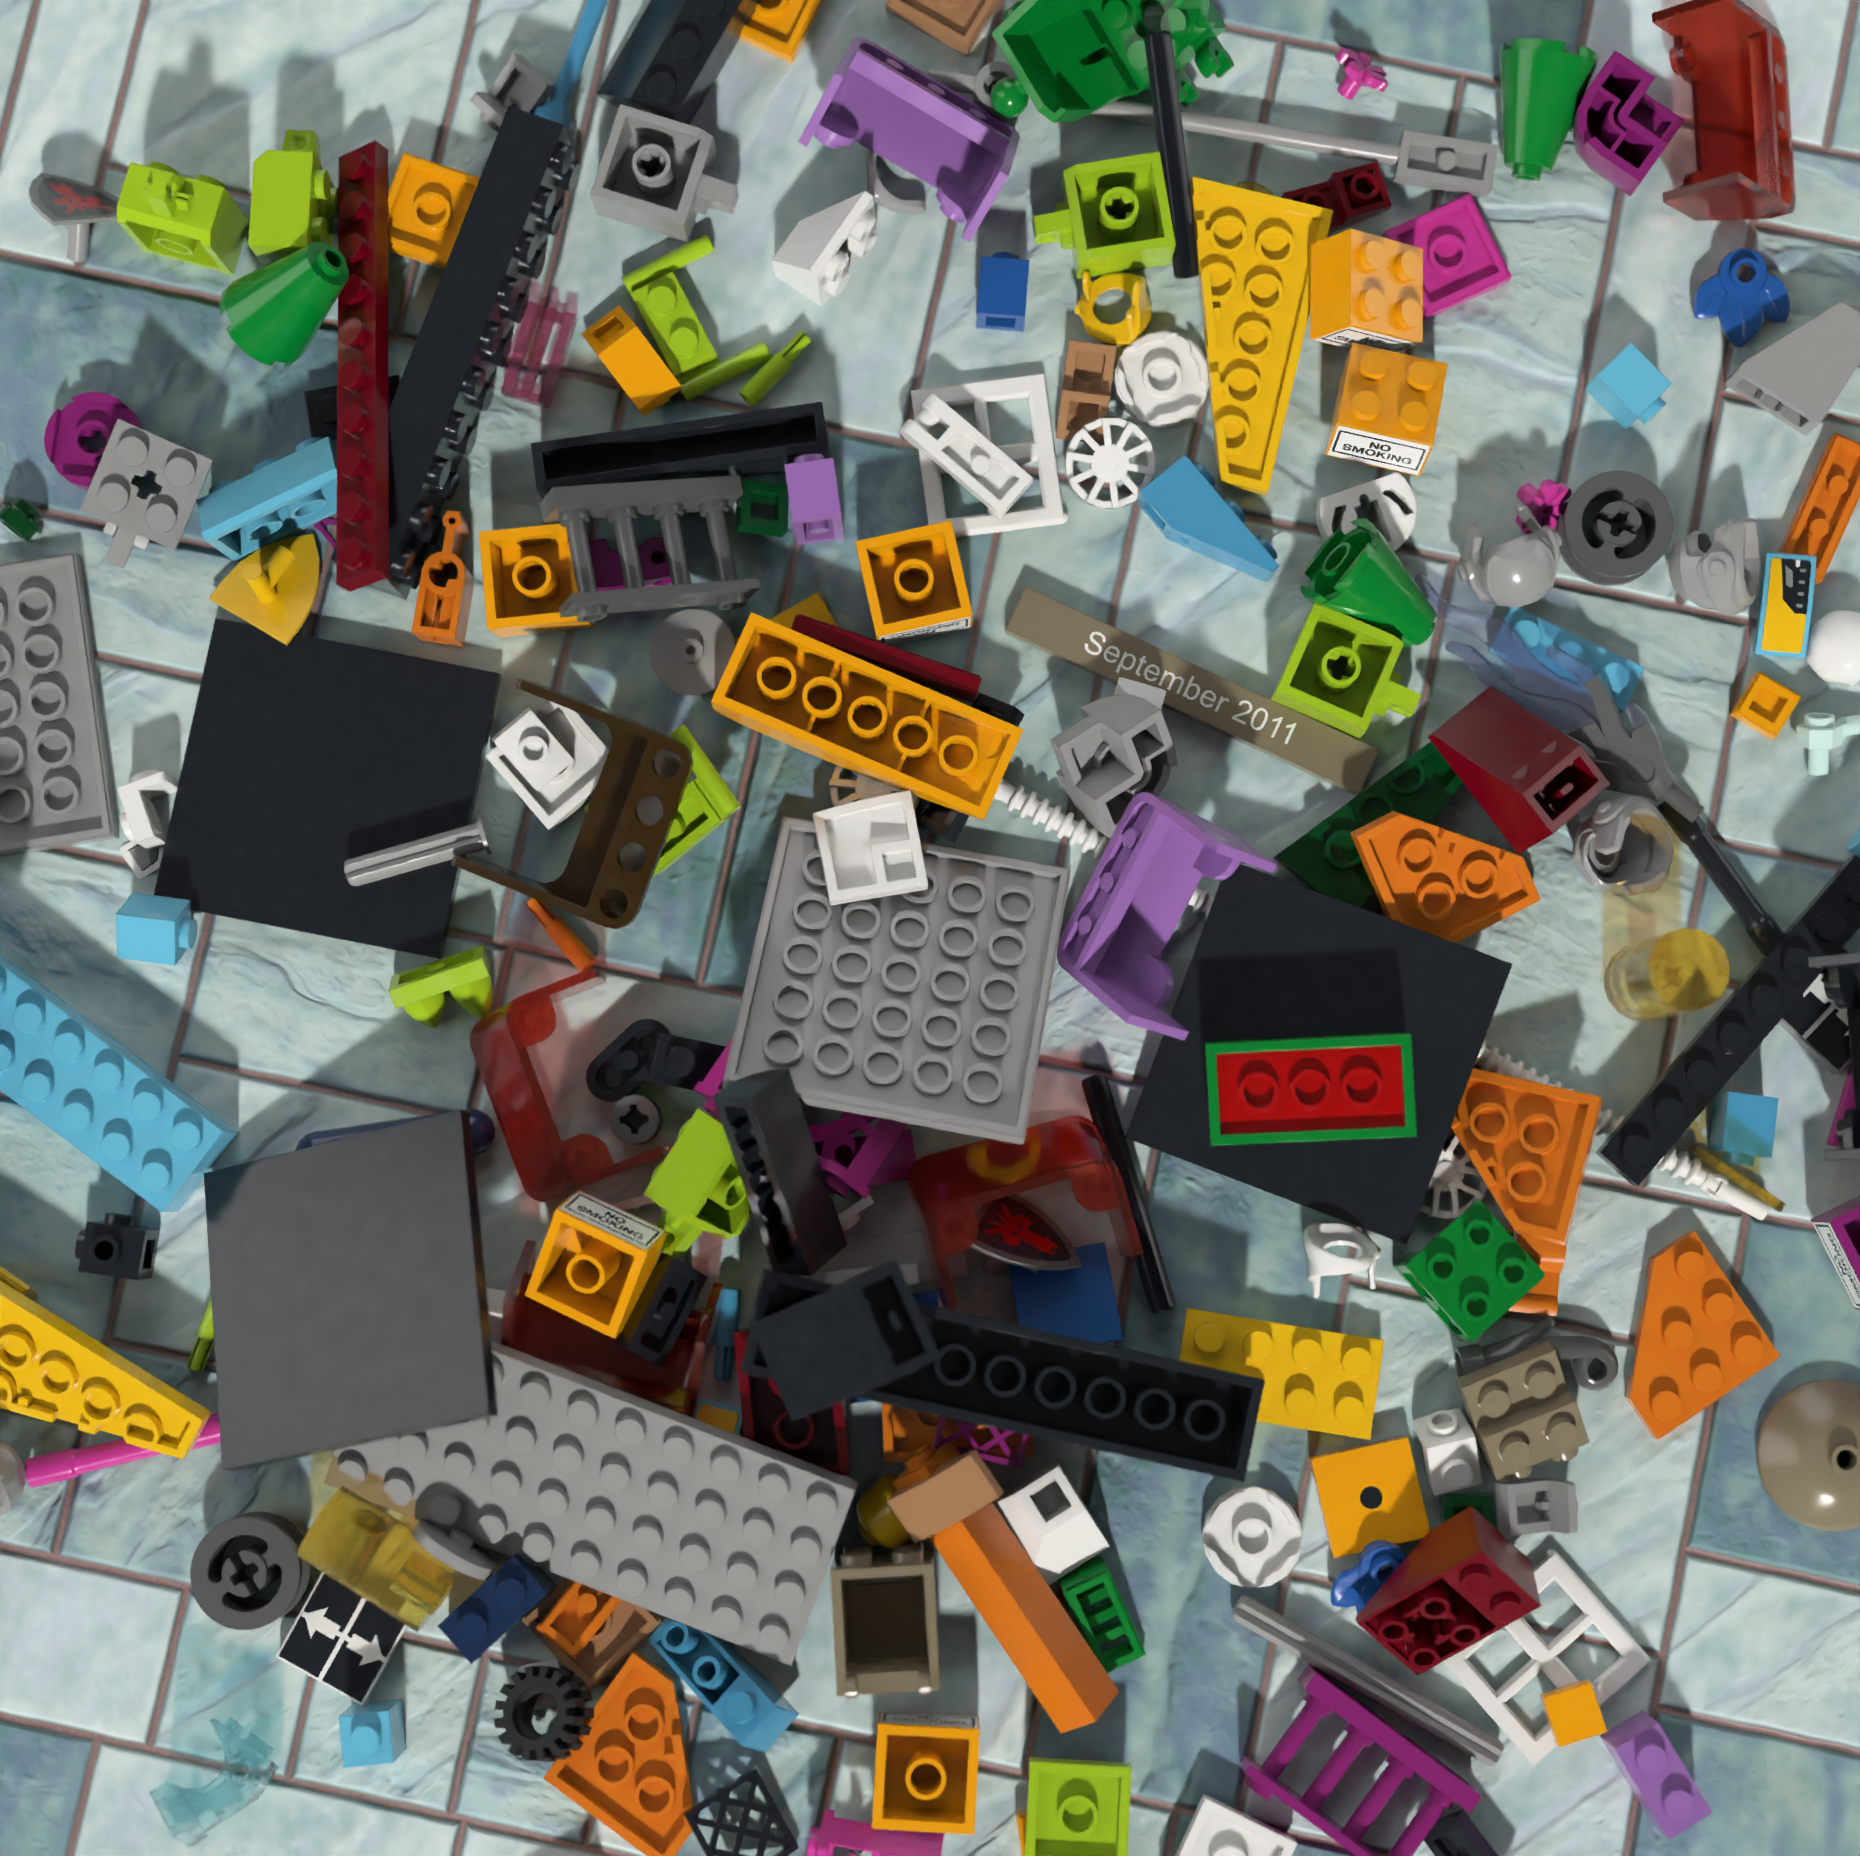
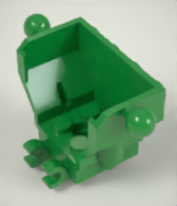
[990,0,1234,123]

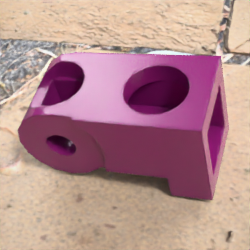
[589,537,672,591]

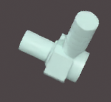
[1796,713,1860,775]

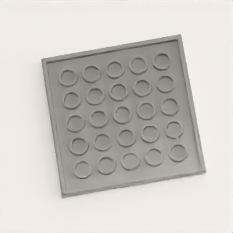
[0,552,119,857]
[723,816,1071,1145]

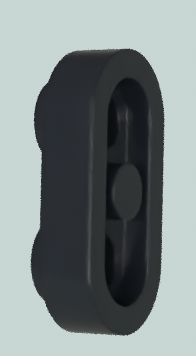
[586,1019,672,1102]

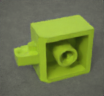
[248,129,339,266]
[1032,151,1176,279]
[117,162,249,275]
[1270,602,1421,740]
[643,1108,753,1259]

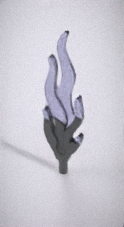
[1415,573,1704,823]

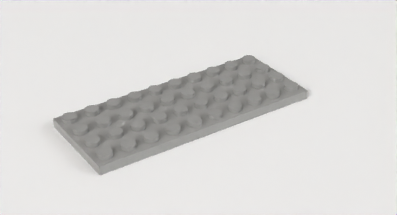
[324,1341,858,1665]

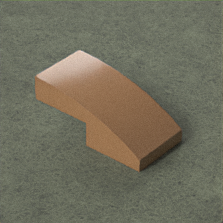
[1055,339,1117,445]
[887,1449,1004,1543]

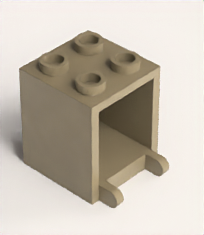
[830,1542,941,1699]

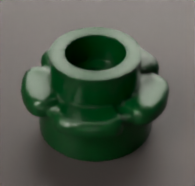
[0,498,43,542]

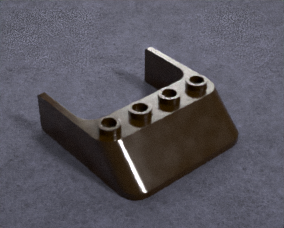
[451,678,693,929]

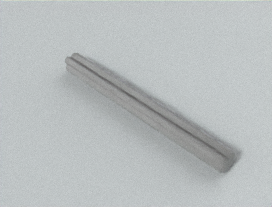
[1231,1595,1504,1767]

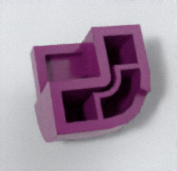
[1572,51,1685,197]

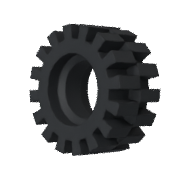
[494,1665,594,1762]

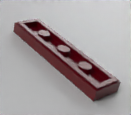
[791,614,982,704]

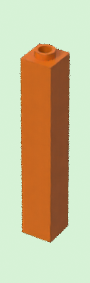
[892,1441,1119,1733]

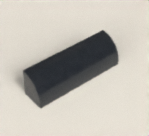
[713,1069,848,1277]

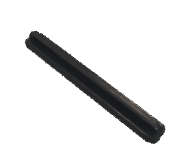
[1144,30,1199,279]
[1082,1074,1176,1313]

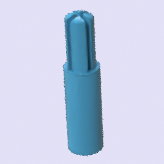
[714,1288,741,1381]

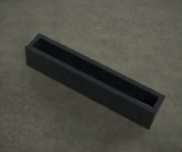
[531,402,830,500]

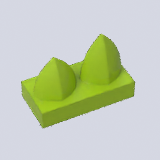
[388,944,493,1029]

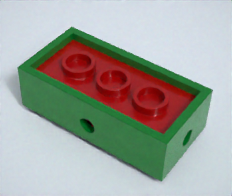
[1205,1032,1417,1146]

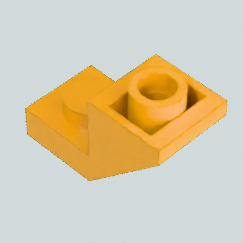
[581,305,682,416]

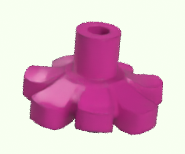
[1335,48,1389,100]
[1516,479,1572,535]

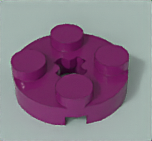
[44,392,144,490]

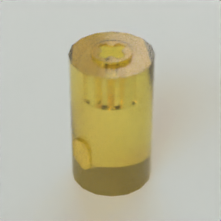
[1604,928,1730,1022]
[297,1486,459,1632]

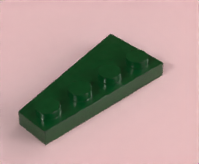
[1274,741,1463,908]

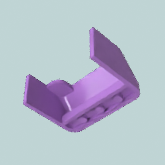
[798,37,1020,242]
[1057,792,1277,1041]

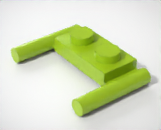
[621,234,771,402]
[583,725,741,881]

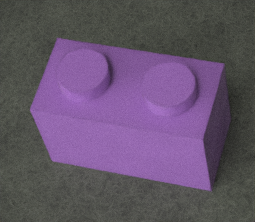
[784,454,845,545]
[1600,1710,1712,1839]

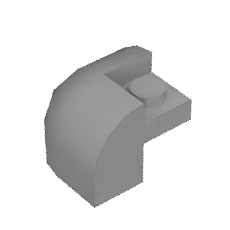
[1050,695,1178,838]

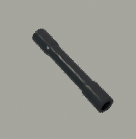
[1656,801,1784,956]

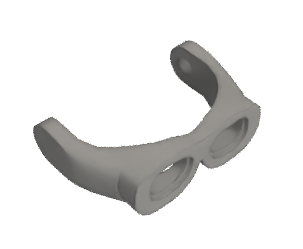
[868,149,926,215]

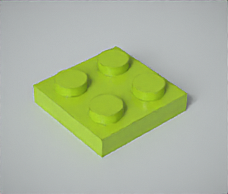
[1024,1757,1132,1856]

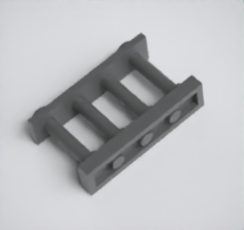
[540,475,761,622]

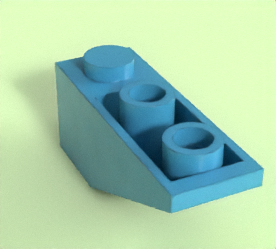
[1137,455,1279,582]
[647,1617,799,1752]

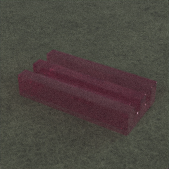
[501,301,577,409]

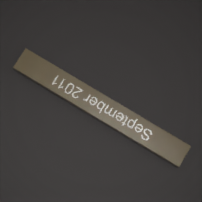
[1005,587,1379,796]

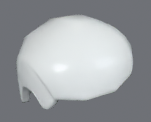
[1806,610,1860,686]

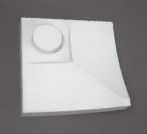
[812,790,928,906]

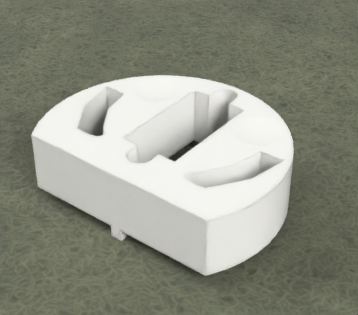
[1316,472,1416,551]

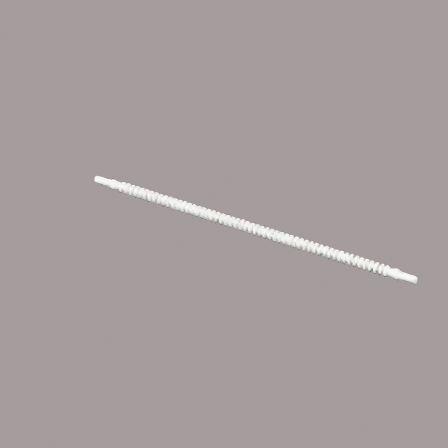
[994,778,1771,1221]

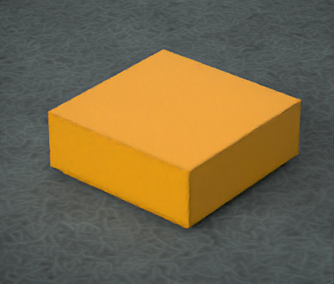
[1730,671,1801,740]
[1539,1679,1607,1747]

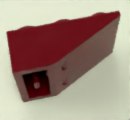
[1428,686,1610,854]
[1356,1506,1541,1676]

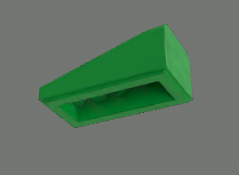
[1057,1556,1146,1673]

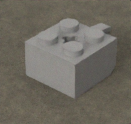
[590,104,739,242]
[80,419,213,569]

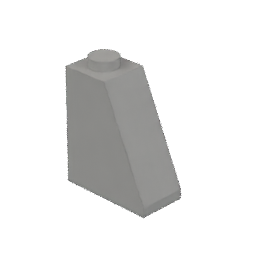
[1724,301,1860,436]

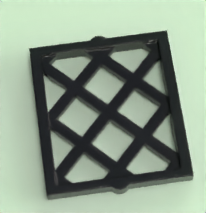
[683,1767,799,1856]

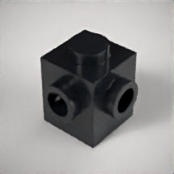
[75,1213,160,1280]

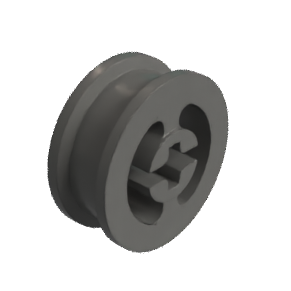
[1556,471,1673,586]
[190,1511,312,1630]

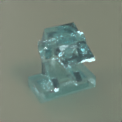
[149,1717,279,1848]

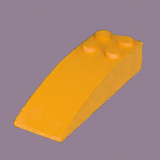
[711,612,1023,820]

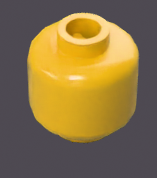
[856,1473,911,1549]

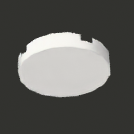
[1113,330,1209,429]
[1201,1485,1302,1588]

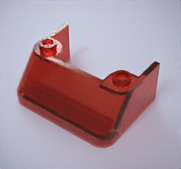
[1652,0,1796,221]
[470,968,670,1202]
[907,1115,1143,1309]
[501,1239,723,1419]

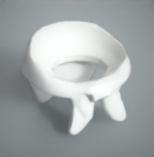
[1303,1222,1380,1298]

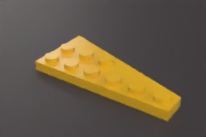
[1190,176,1333,495]
[0,1280,212,1459]

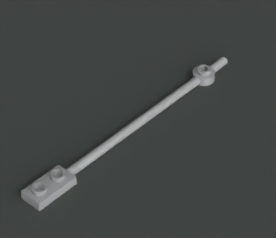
[927,62,1498,198]

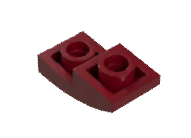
[1281,161,1392,234]

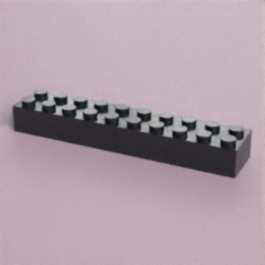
[331,106,580,600]
[740,1268,1265,1482]

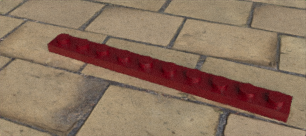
[336,140,389,592]

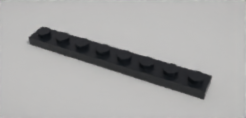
[1595,855,1860,1186]

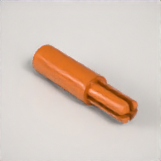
[526,897,597,973]

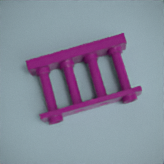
[1239,1664,1482,1856]

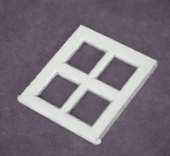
[911,374,1068,538]
[1443,1550,1651,1766]

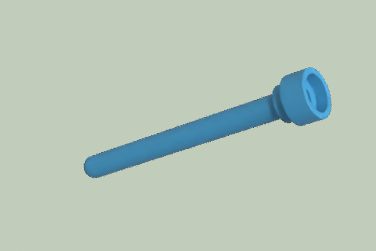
[534,0,608,134]

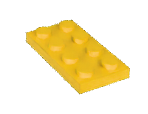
[1178,1308,1384,1440]

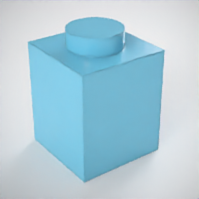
[1585,343,1672,430]
[116,893,197,965]
[338,1698,406,1768]

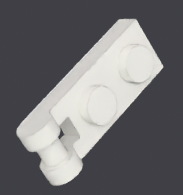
[899,394,1033,518]

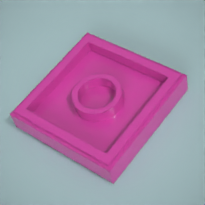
[1382,193,1512,321]

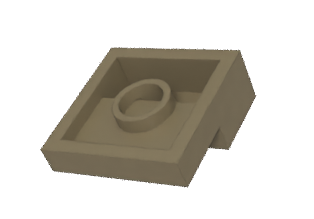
[1456,1341,1590,1481]

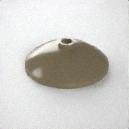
[1755,1379,1860,1531]

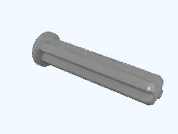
[344,816,494,886]

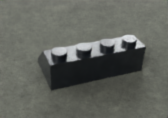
[597,0,762,125]

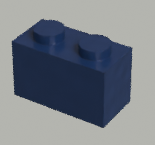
[438,1553,556,1664]

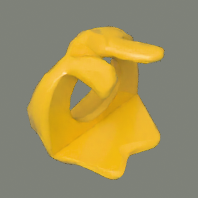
[1075,271,1152,346]

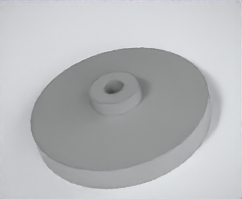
[650,609,737,697]
[412,1519,497,1580]

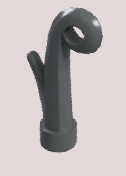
[1454,1316,1619,1391]

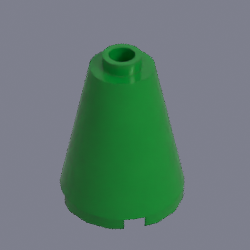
[1499,38,1598,181]
[219,242,349,367]
[1300,519,1436,647]

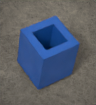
[976,252,1029,332]

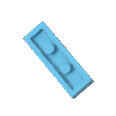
[1488,607,1645,714]

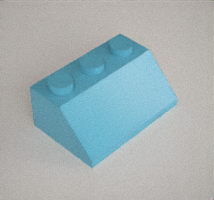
[197,436,337,562]

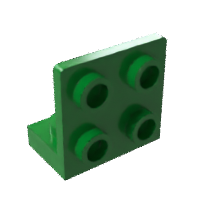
[1393,1201,1544,1342]

